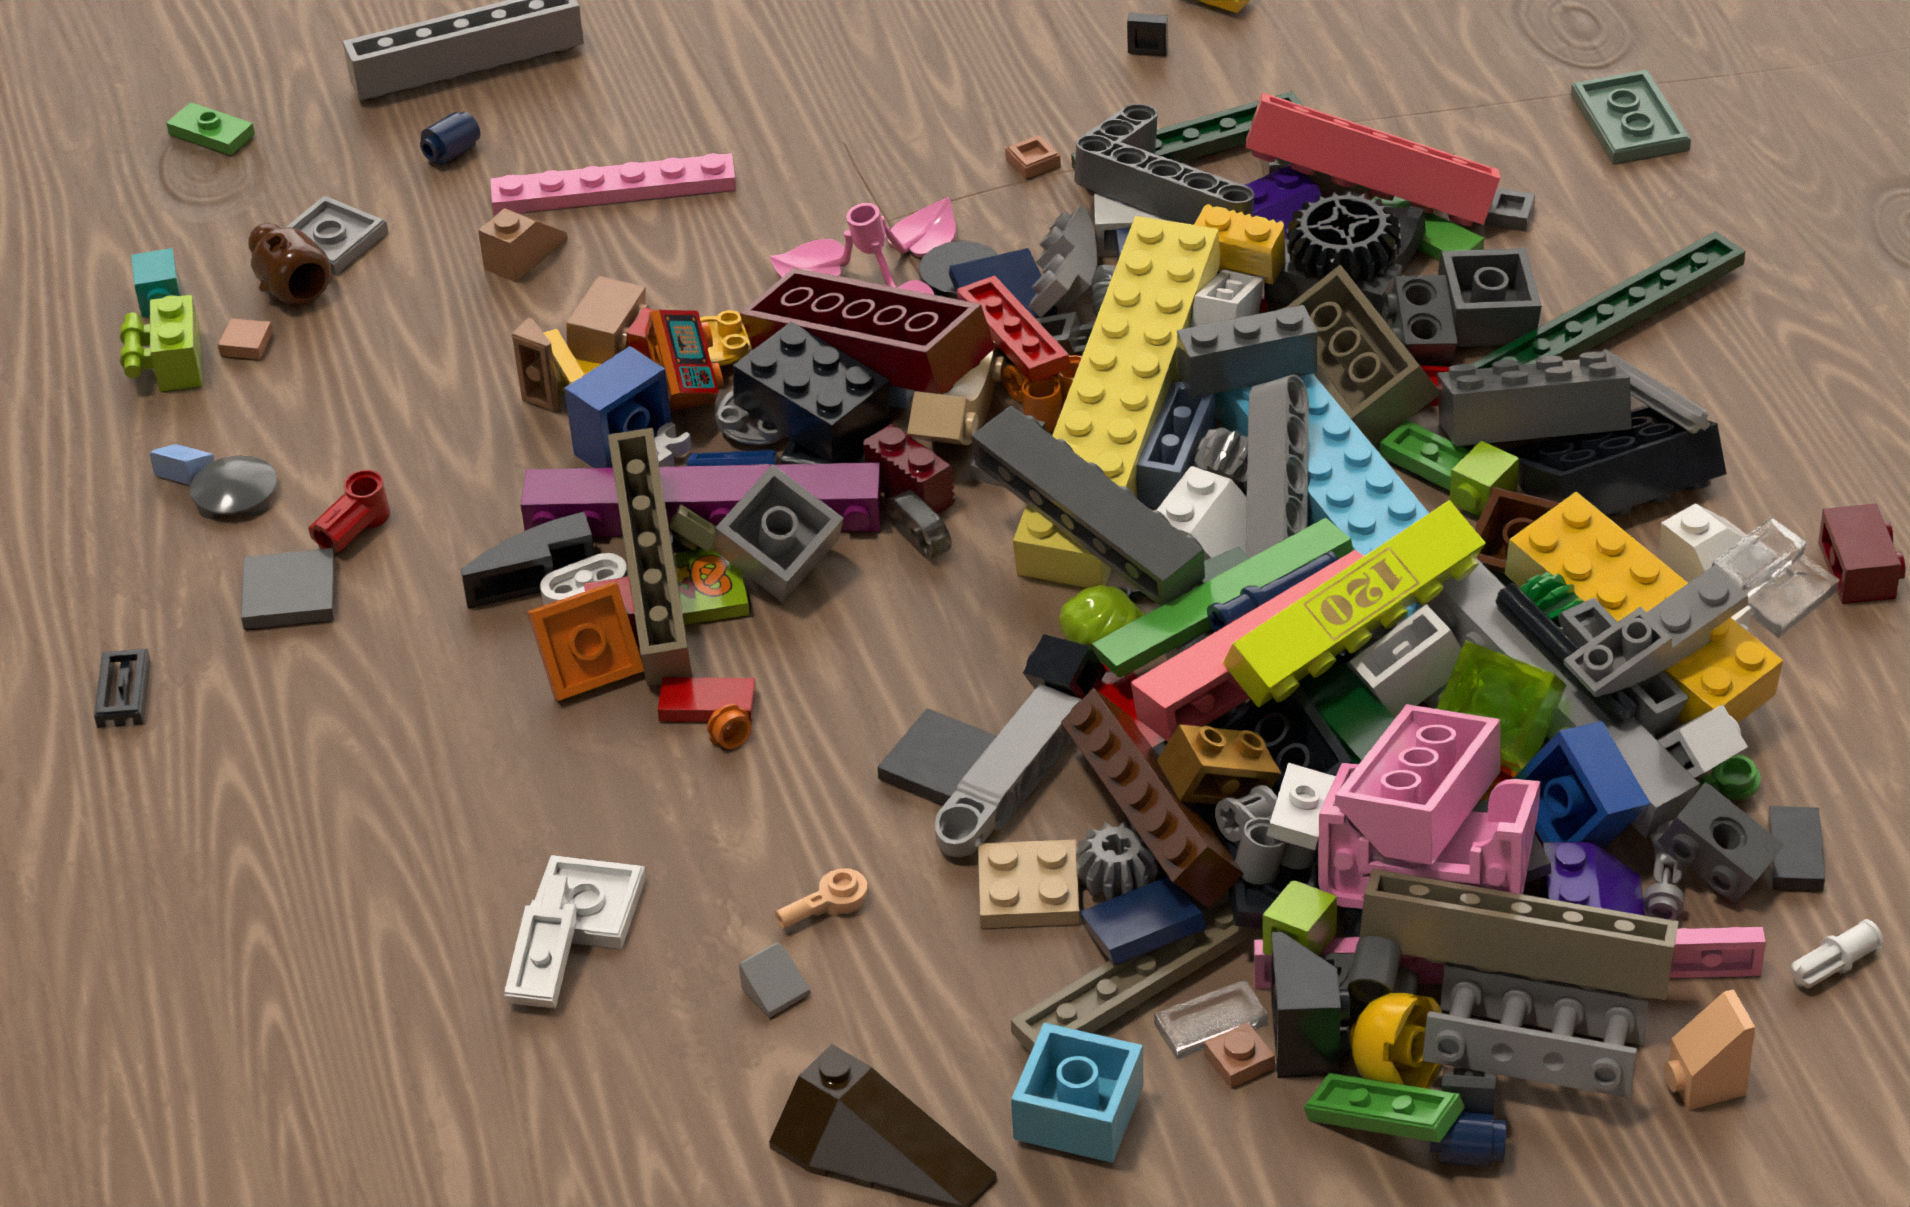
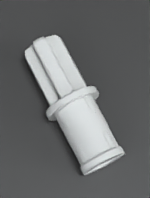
[1790,919,1884,988]

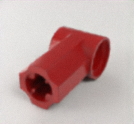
[308,469,390,554]

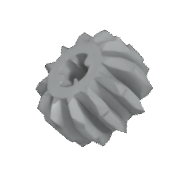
[1193,428,1248,496]
[1076,821,1158,901]

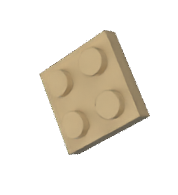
[978,839,1080,929]

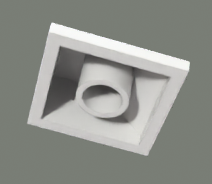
[1658,504,1789,596]

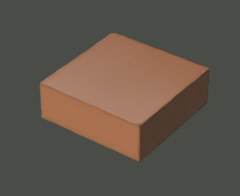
[1005,135,1061,179]
[218,318,273,360]

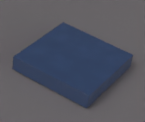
[949,248,1058,319]
[1080,876,1206,965]

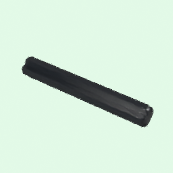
[1495,583,1637,726]

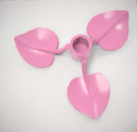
[770,197,957,295]

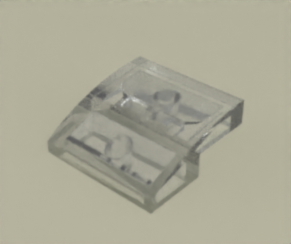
[1712,517,1840,638]

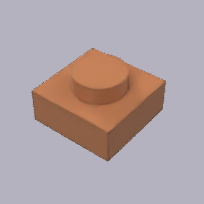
[1204,1022,1275,1089]

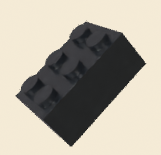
[733,322,890,463]

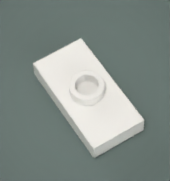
[1266,763,1336,850]

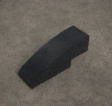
[461,512,595,609]

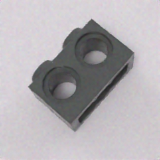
[1384,275,1457,367]

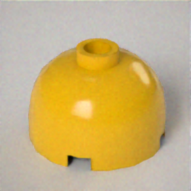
[1349,993,1442,1089]

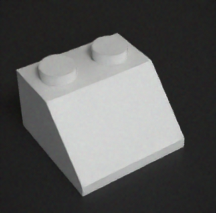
[1157,466,1247,561]

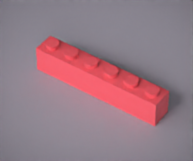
[1246,92,1500,226]
[1131,550,1364,742]

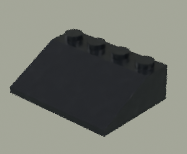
[1506,405,1727,517]

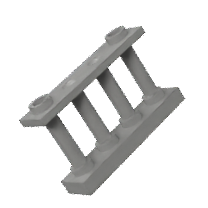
[1422,962,1650,1098]

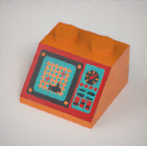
[645,309,724,412]

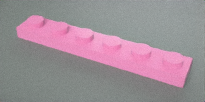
[491,153,736,216]

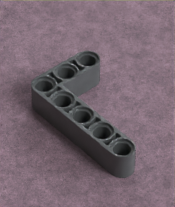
[1074,104,1255,225]

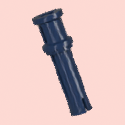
[1207,551,1339,632]

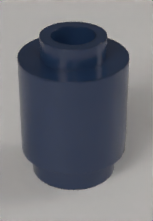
[420,112,481,165]
[1430,1112,1506,1167]

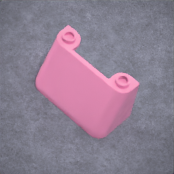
[1318,763,1540,909]

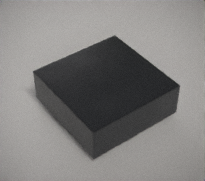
[1127,13,1168,56]

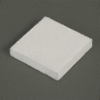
[535,855,646,949]

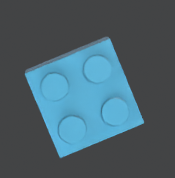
[1011,1023,1144,1163]

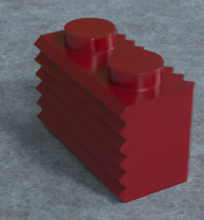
[864,424,955,522]

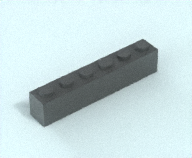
[971,405,1205,606]

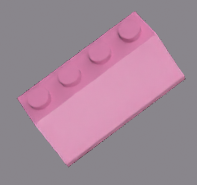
[1335,704,1500,865]

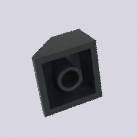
[1271,932,1350,1078]

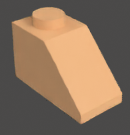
[1664,989,1755,1110]

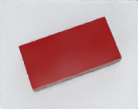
[657,677,756,722]

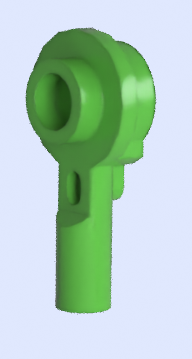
[1696,754,1761,801]

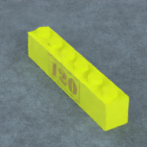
[1222,500,1485,708]

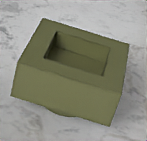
[670,505,716,552]

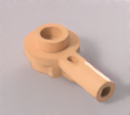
[775,869,868,929]

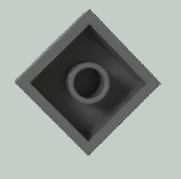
[1438,248,1542,347]

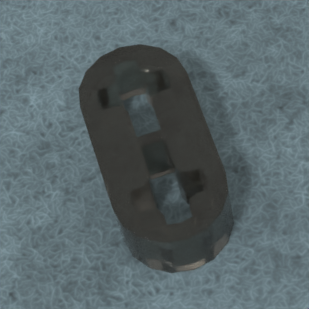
[886,490,952,560]

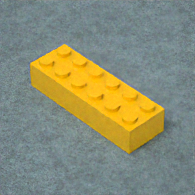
[1505,492,1783,724]

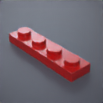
[957,275,1071,383]

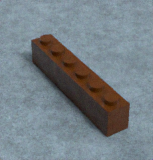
[1061,688,1244,909]

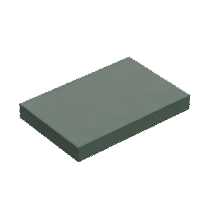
[1571,70,1691,164]

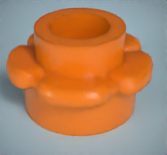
[707,704,752,749]

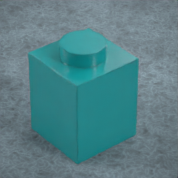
[131,248,181,317]

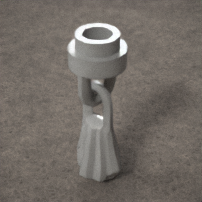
[1643,820,1685,921]

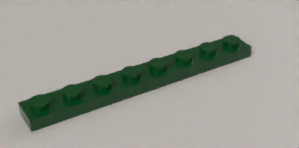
[1470,231,1745,369]

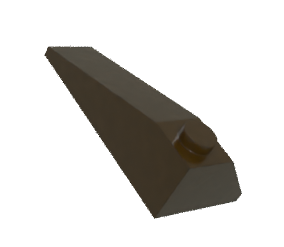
[769,1044,997,1207]

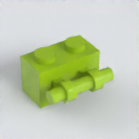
[120,295,202,392]

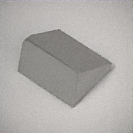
[739,942,811,1018]

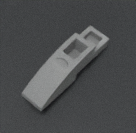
[1029,205,1097,317]
[1564,564,1748,697]

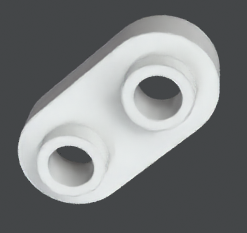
[540,553,628,605]

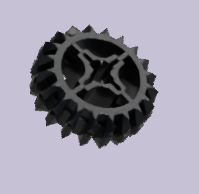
[1286,191,1401,284]

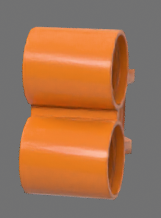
[1002,355,1082,432]

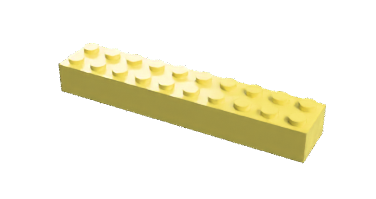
[1013,216,1220,588]

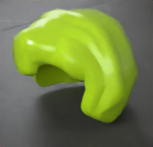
[1058,584,1146,663]

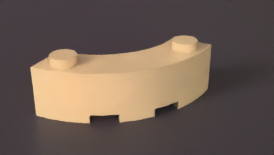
[907,341,1006,445]

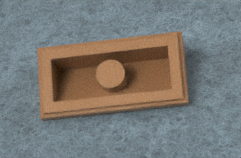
[512,318,561,412]

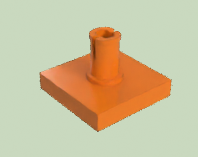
[527,582,644,701]

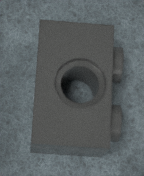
[1657,782,1784,904]

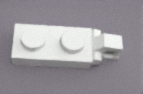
[504,874,577,1009]

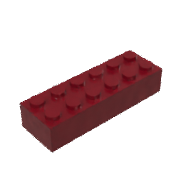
[739,268,995,395]

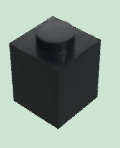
[1023,634,1107,699]

